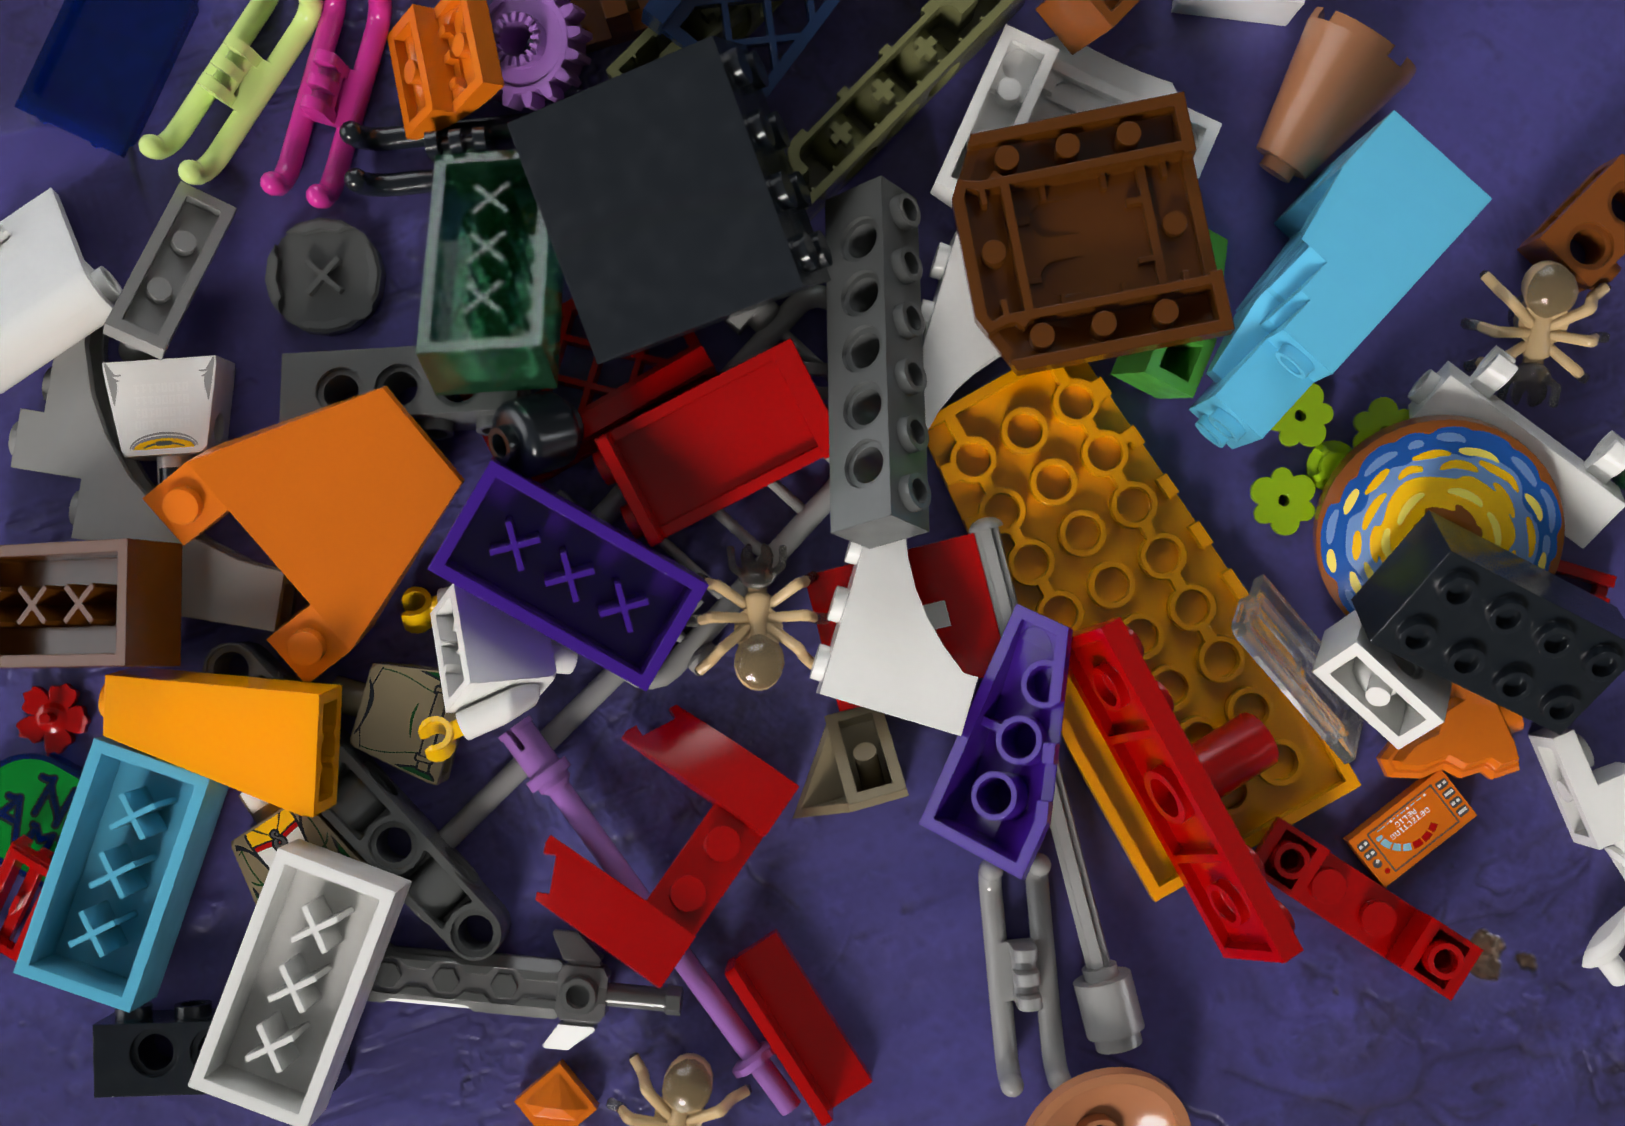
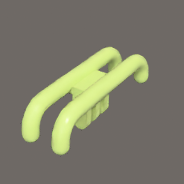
[138,0,323,185]

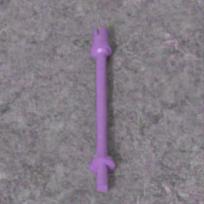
[498,715,801,1116]

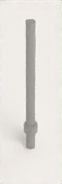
[439,599,704,848]

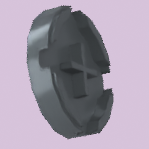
[265,217,386,337]

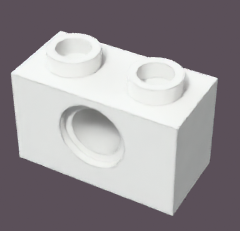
[1312,610,1453,750]

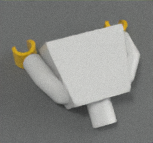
[401,584,578,762]

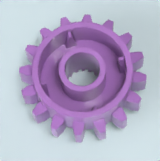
[488,0,593,112]

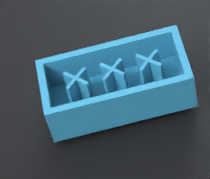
[13,736,229,1013]

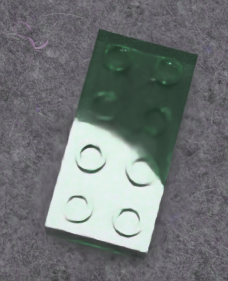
[416,149,564,396]

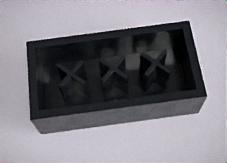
[1351,510,1625,735]

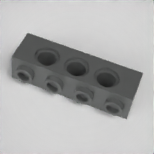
[279,340,531,440]

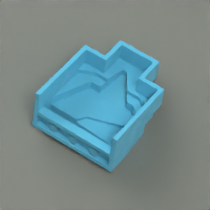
[1189,110,1492,450]

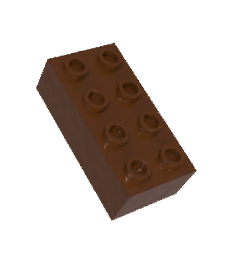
[0,538,183,669]

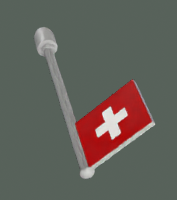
[804,517,1145,1055]

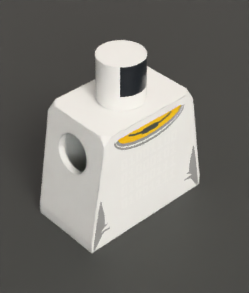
[102,355,235,485]

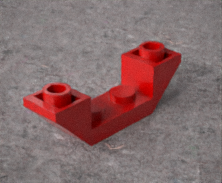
[1255,816,1484,1001]

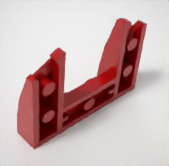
[535,705,800,988]

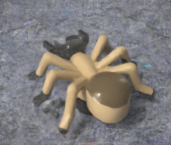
[1460,260,1611,408]
[686,543,830,691]
[606,1052,752,1126]

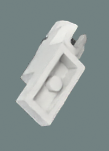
[1528,727,1625,880]

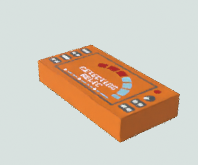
[1342,770,1477,888]

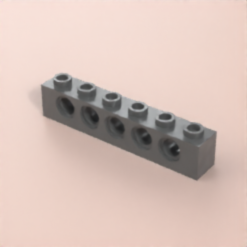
[825,176,931,549]

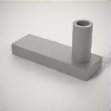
[103,181,237,361]

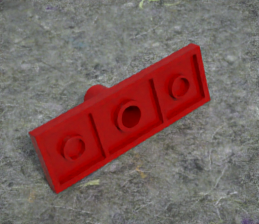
[1068,616,1304,963]

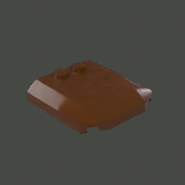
[952,91,1235,376]

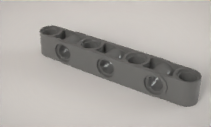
[202,641,512,961]

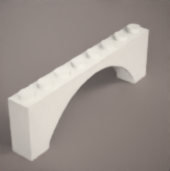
[809,231,1001,736]

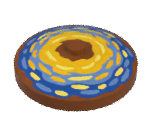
[1313,415,1565,616]

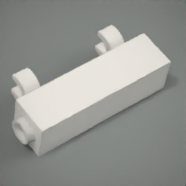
[1408,345,1625,549]

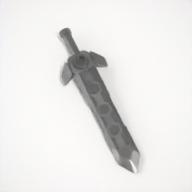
[367,929,684,1050]

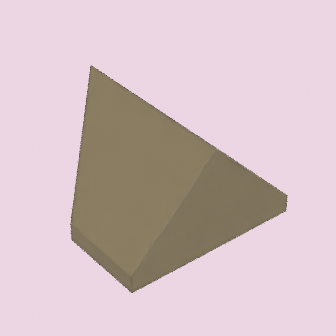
[792,707,909,819]

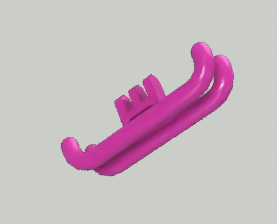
[260,0,392,209]

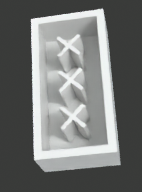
[188,839,412,1126]

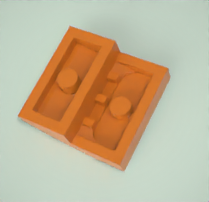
[387,0,504,140]

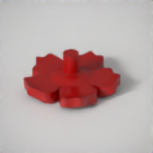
[16,683,91,754]

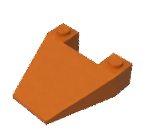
[142,386,465,682]

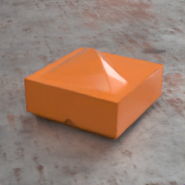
[514,1058,600,1126]

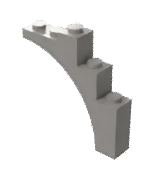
[8,325,298,631]

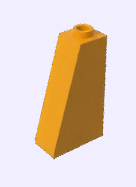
[98,667,343,817]

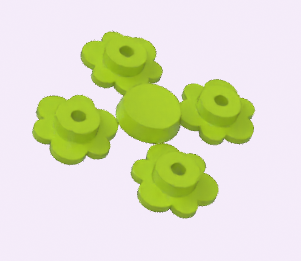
[1250,383,1410,536]

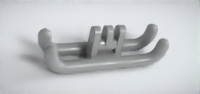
[978,853,1072,1098]

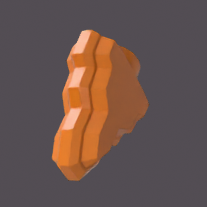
[1376,683,1524,780]

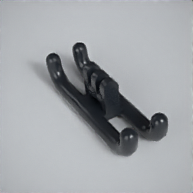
[339,100,560,197]

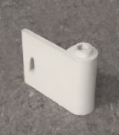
[0,188,123,394]

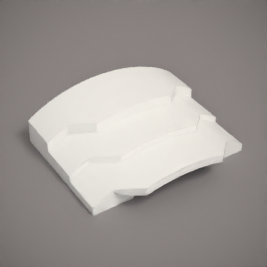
[930,24,1222,208]

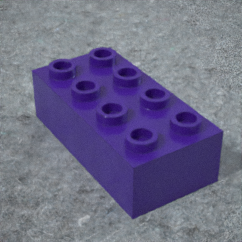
[427,457,709,692]

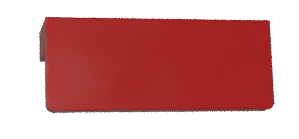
[724,928,873,1126]

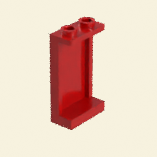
[592,338,829,547]

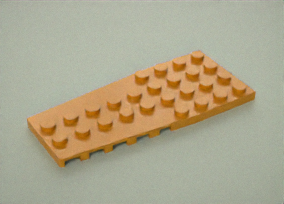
[928,363,1362,902]

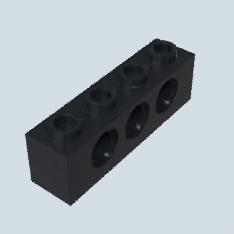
[92,1000,351,1098]

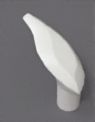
[1582,906,1625,987]

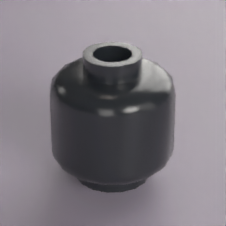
[488,391,584,478]

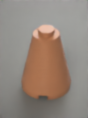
[1256,7,1416,183]

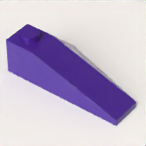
[919,603,1073,880]

